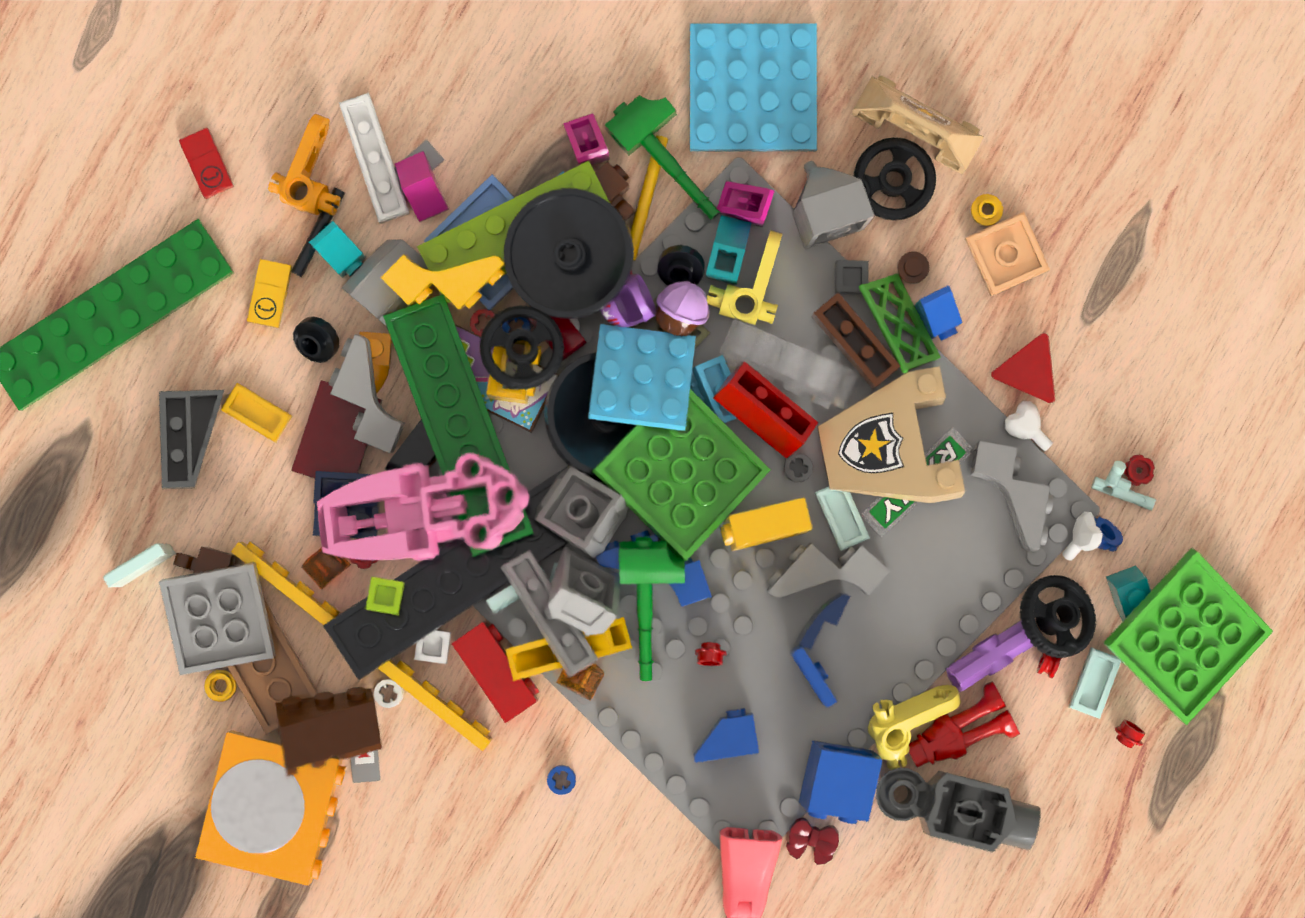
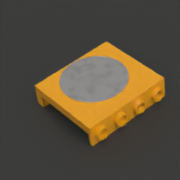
[195,730,346,886]

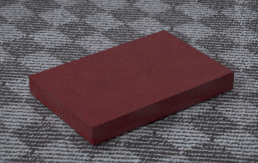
[291,380,382,478]

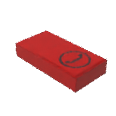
[178,127,234,199]

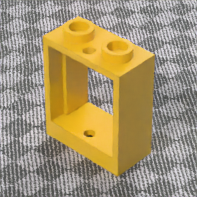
[720,497,812,551]

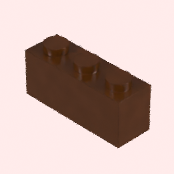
[812,292,901,389]

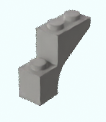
[329,334,405,453]
[970,441,1054,552]
[767,543,890,598]

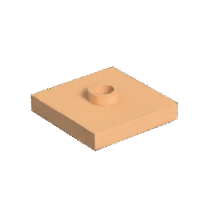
[965,212,1050,296]

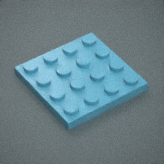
[690,23,817,151]

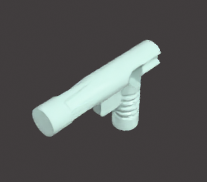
[1091,461,1156,511]

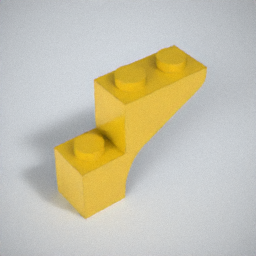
[381,255,506,309]
[505,617,632,680]

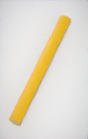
[630,136,668,261]

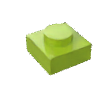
[366,577,404,615]

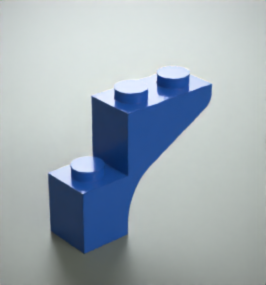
[596,530,712,607]

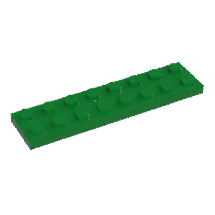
[0,219,234,411]
[383,294,534,557]

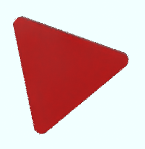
[991,333,1055,403]

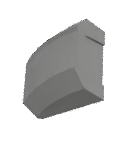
[342,240,433,326]
[534,466,628,558]
[548,547,620,636]

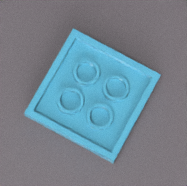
[588,324,696,431]

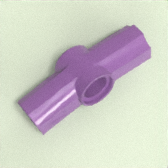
[945,620,1033,692]

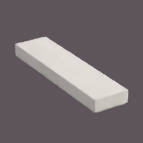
[339,93,410,223]

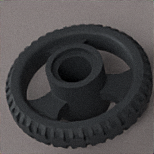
[854,138,936,220]
[480,305,564,389]
[1020,575,1096,658]

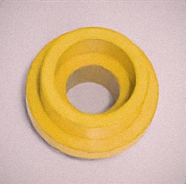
[971,194,1003,226]
[204,670,237,702]

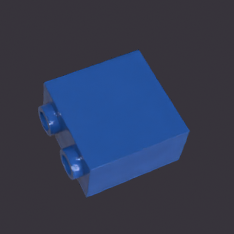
[799,740,883,824]

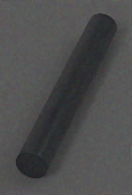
[291,187,345,277]

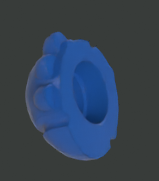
[1094,516,1123,552]

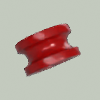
[470,309,495,336]
[1037,653,1061,679]

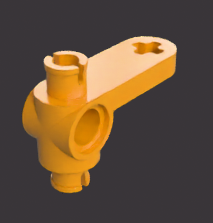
[268,114,341,216]

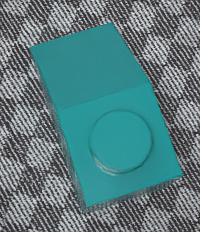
[309,221,366,278]

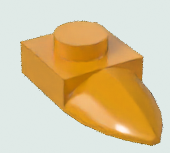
[359,331,392,394]

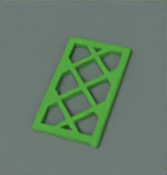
[859,273,941,373]

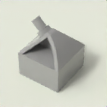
[792,161,874,249]

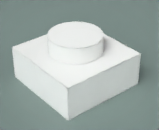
[414,630,451,664]

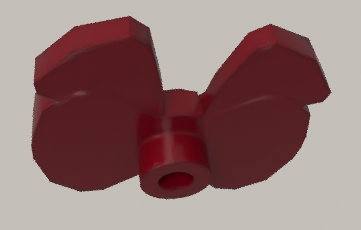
[786,817,839,865]

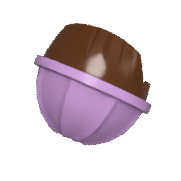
[656,281,710,336]

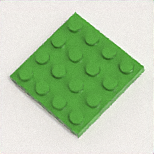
[592,389,770,561]
[1103,548,1273,725]

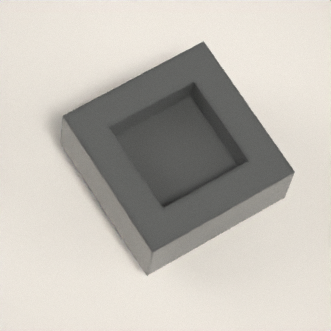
[835,260,869,294]

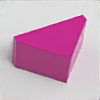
[563,113,610,166]
[395,151,449,222]
[717,181,774,227]

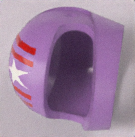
[600,273,656,327]

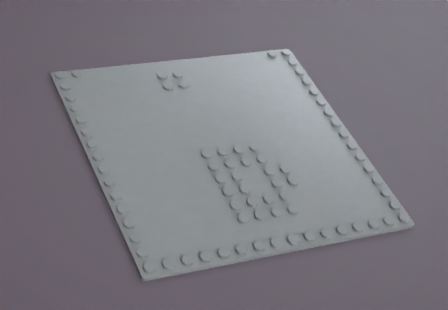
[429,157,1100,850]

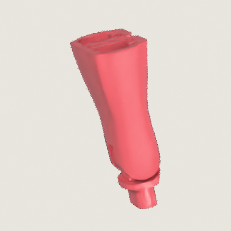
[720,827,782,918]

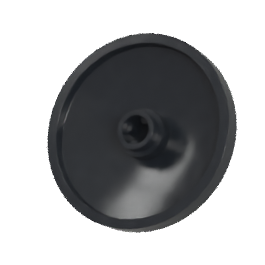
[504,188,634,319]
[544,352,635,479]

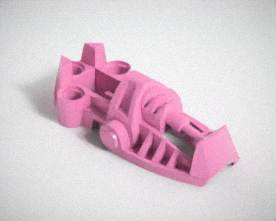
[317,454,529,561]

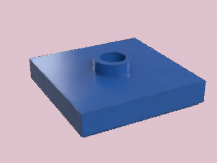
[790,645,838,708]

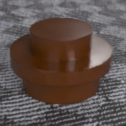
[897,252,929,284]

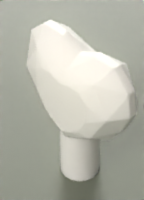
[1005,401,1053,451]
[1062,511,1103,561]

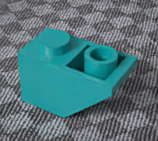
[706,215,752,285]
[1106,565,1151,622]

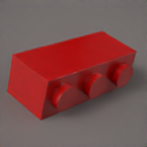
[713,361,819,459]
[451,621,540,723]

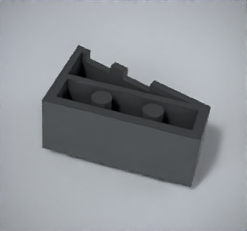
[159,390,224,489]

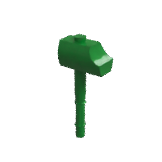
[604,95,720,220]
[619,537,685,681]

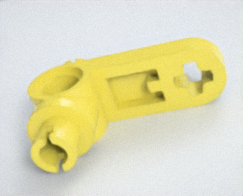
[707,230,782,325]
[868,685,961,770]

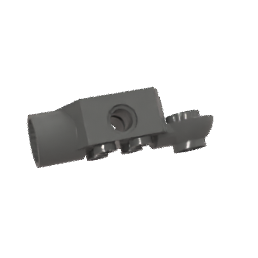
[876,768,1041,852]

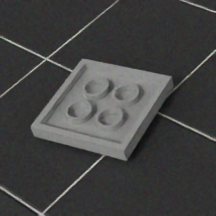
[159,562,276,675]

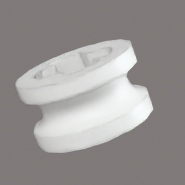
[374,679,404,708]

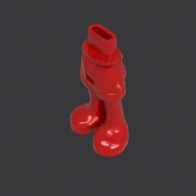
[909,681,1020,768]

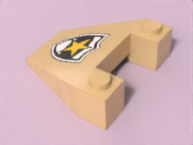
[852,76,984,175]
[818,366,965,503]

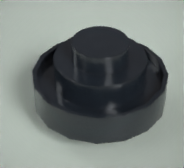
[657,245,705,286]
[293,316,339,363]

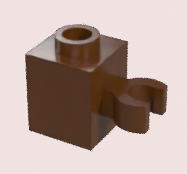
[595,161,635,221]
[173,546,237,573]

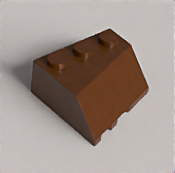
[275,687,382,777]

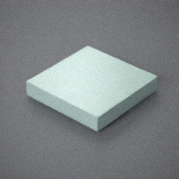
[103,543,176,587]

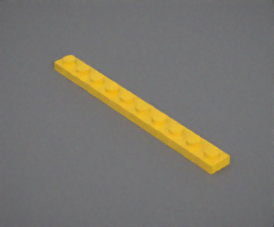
[231,541,493,751]

